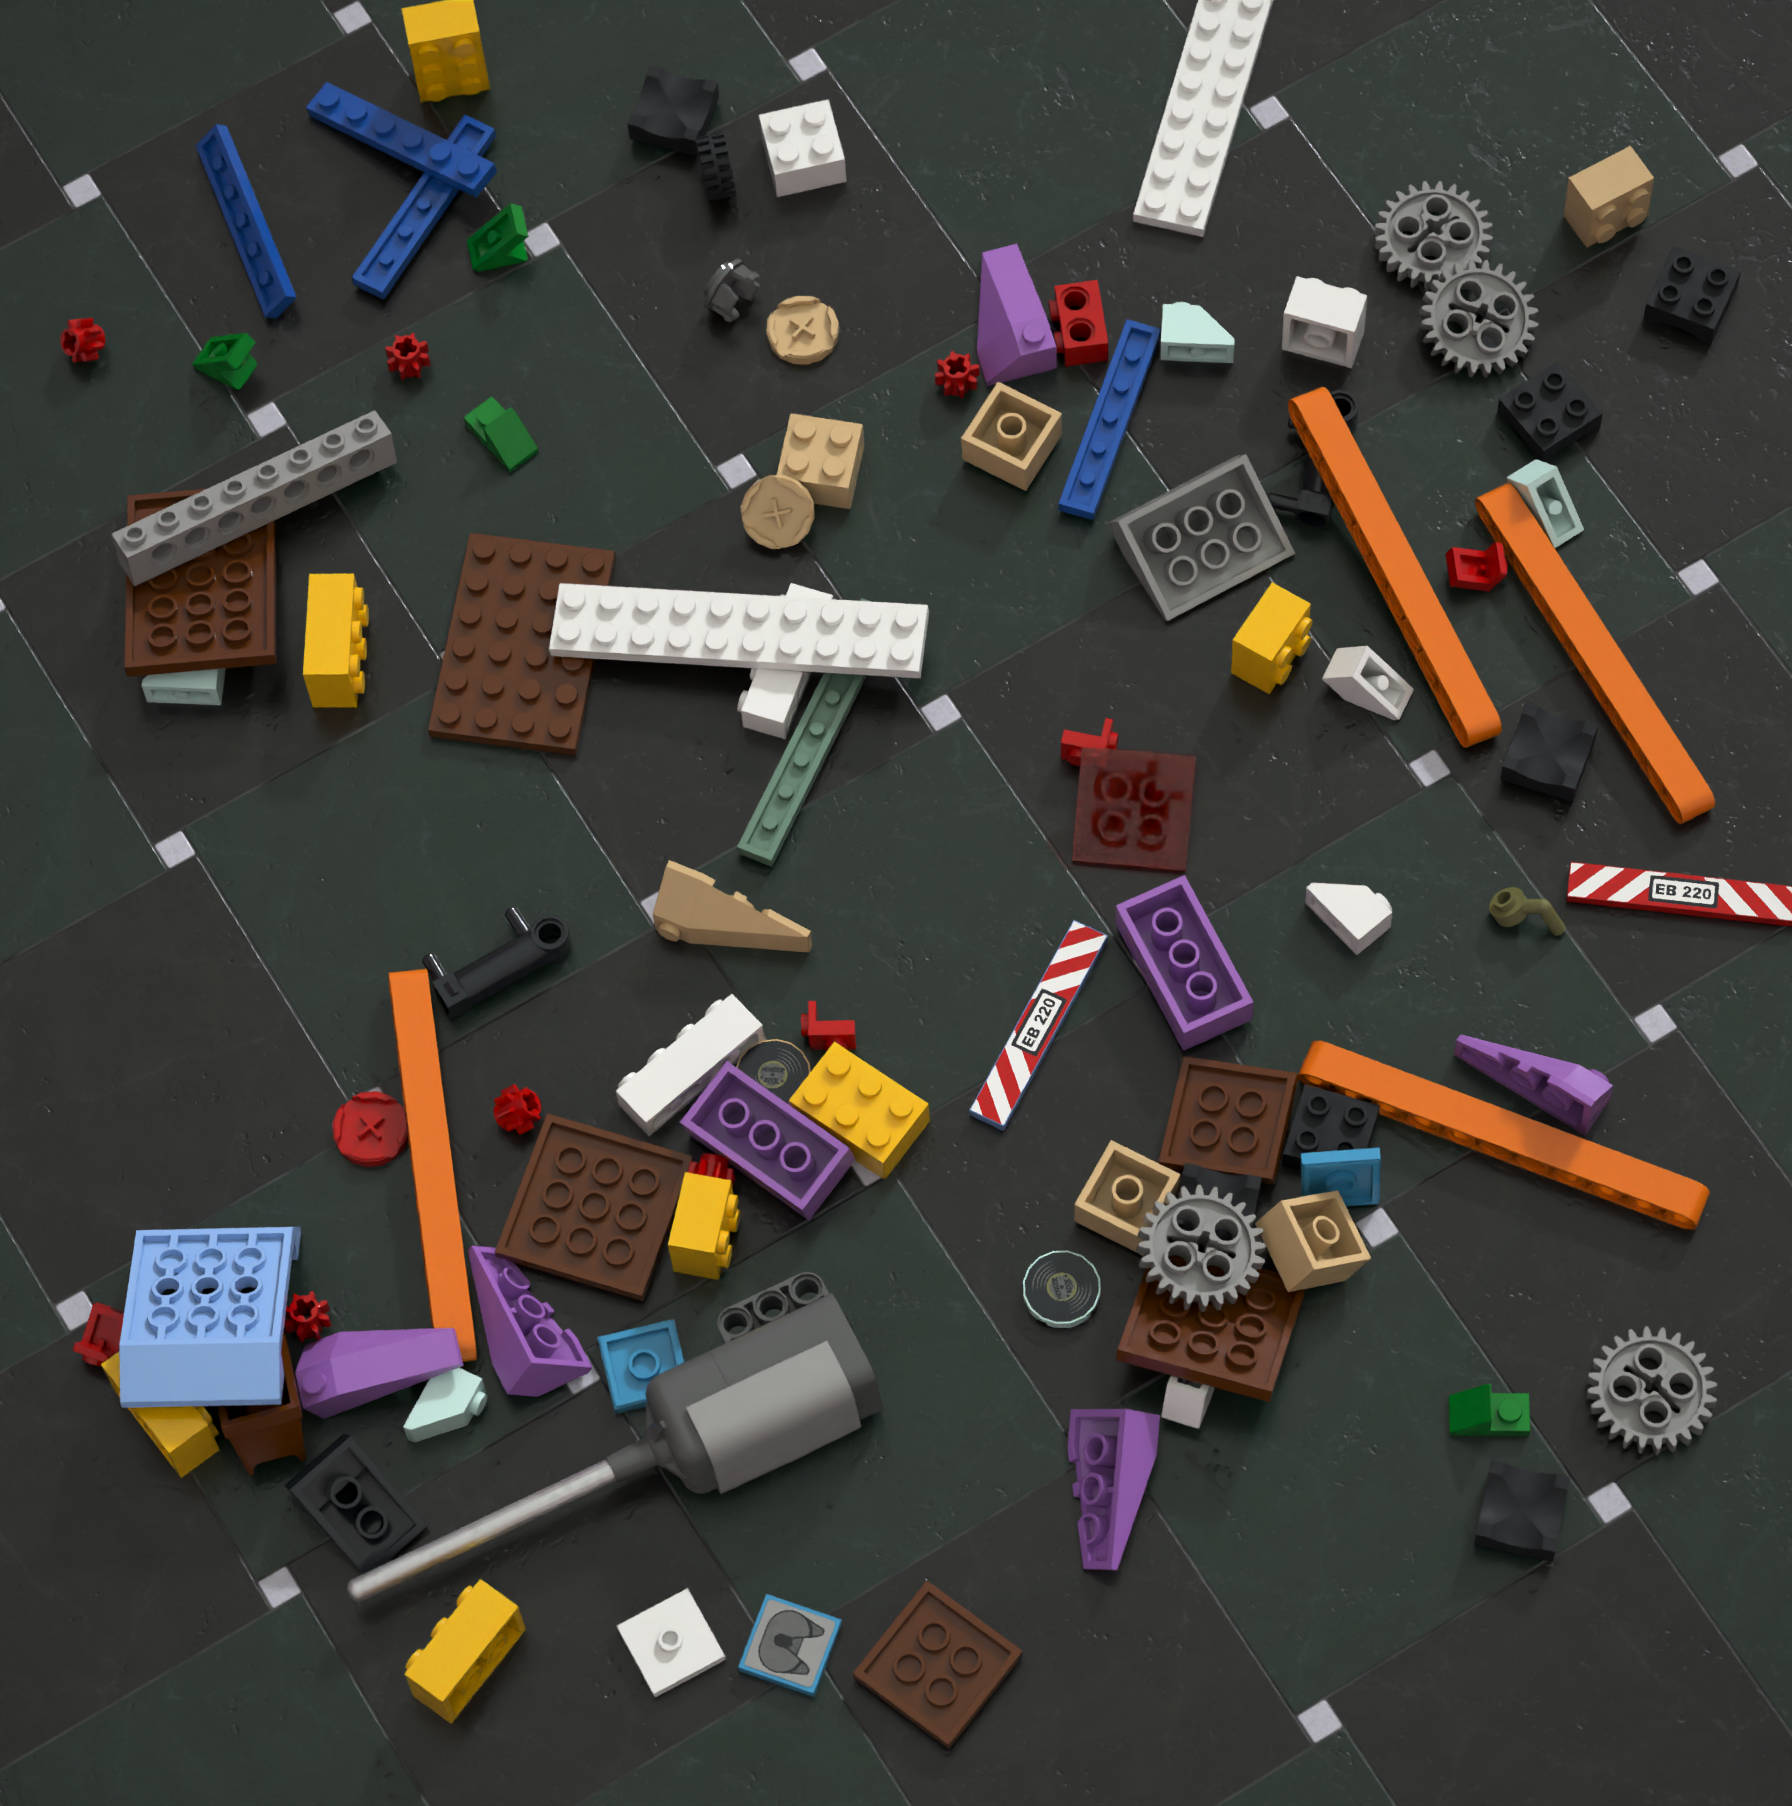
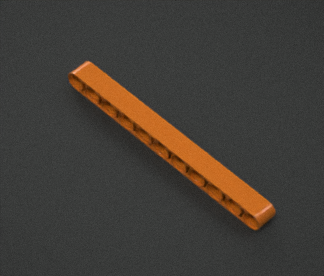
[1288,387,1502,748]
[1475,482,1715,824]
[388,969,477,1362]
[1297,1040,1710,1230]

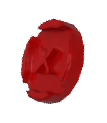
[332,1091,409,1167]

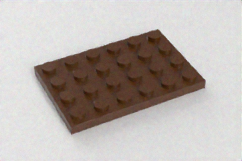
[124,489,276,677]
[428,533,616,756]

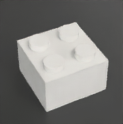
[759,100,847,197]
[1282,276,1367,368]

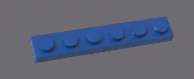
[306,82,497,198]
[352,114,496,300]
[196,124,297,319]
[1058,319,1161,520]

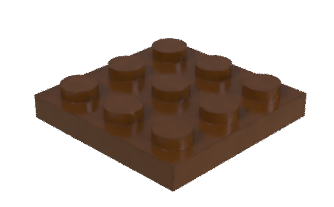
[1159,1056,1298,1185]
[853,1581,1023,1749]

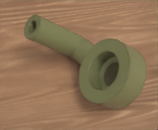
[1489,887,1566,936]

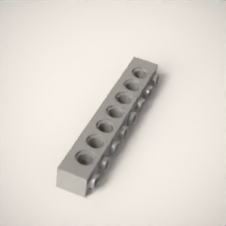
[111,410,397,586]

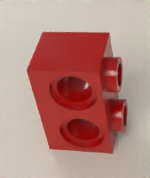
[1048,280,1108,367]

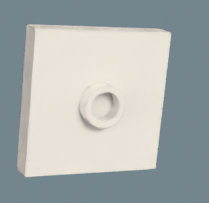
[617,1588,726,1698]

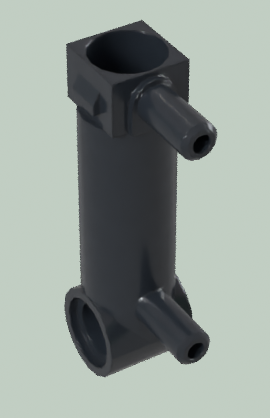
[1268,390,1359,530]
[422,907,572,1020]

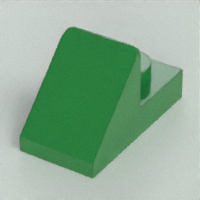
[467,203,528,272]
[191,333,257,389]
[463,397,539,473]
[1448,1384,1530,1436]

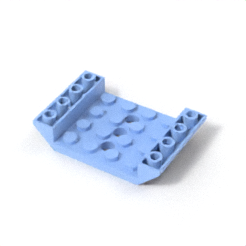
[119,1226,301,1408]

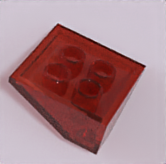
[1072,746,1197,871]

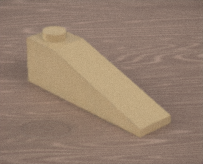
[653,860,812,953]

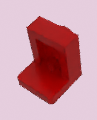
[1445,542,1508,592]
[1061,718,1119,767]
[801,1001,856,1052]
[73,1302,124,1366]

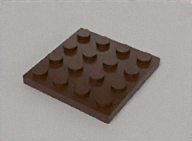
[495,1113,694,1301]
[1116,1252,1306,1402]

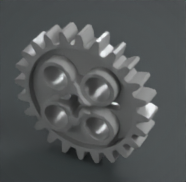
[1375,181,1493,291]
[1419,259,1539,378]
[1136,1185,1266,1312]
[1586,1326,1717,1455]

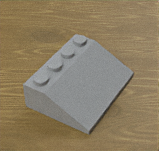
[1107,454,1295,621]

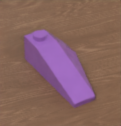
[977,244,1057,386]
[1454,1034,1613,1135]
[468,1246,593,1397]
[295,1328,463,1419]
[1067,1409,1160,1570]

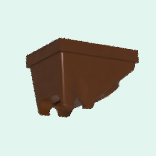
[218,1332,306,1476]

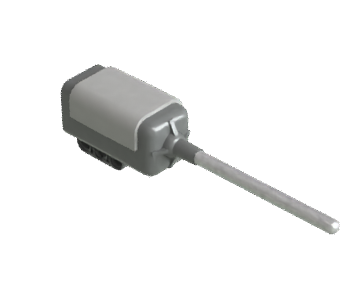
[347,1272,883,1602]

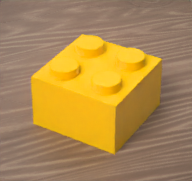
[1231,583,1313,694]
[668,1172,741,1280]

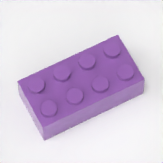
[1116,875,1253,1051]
[680,1061,856,1221]

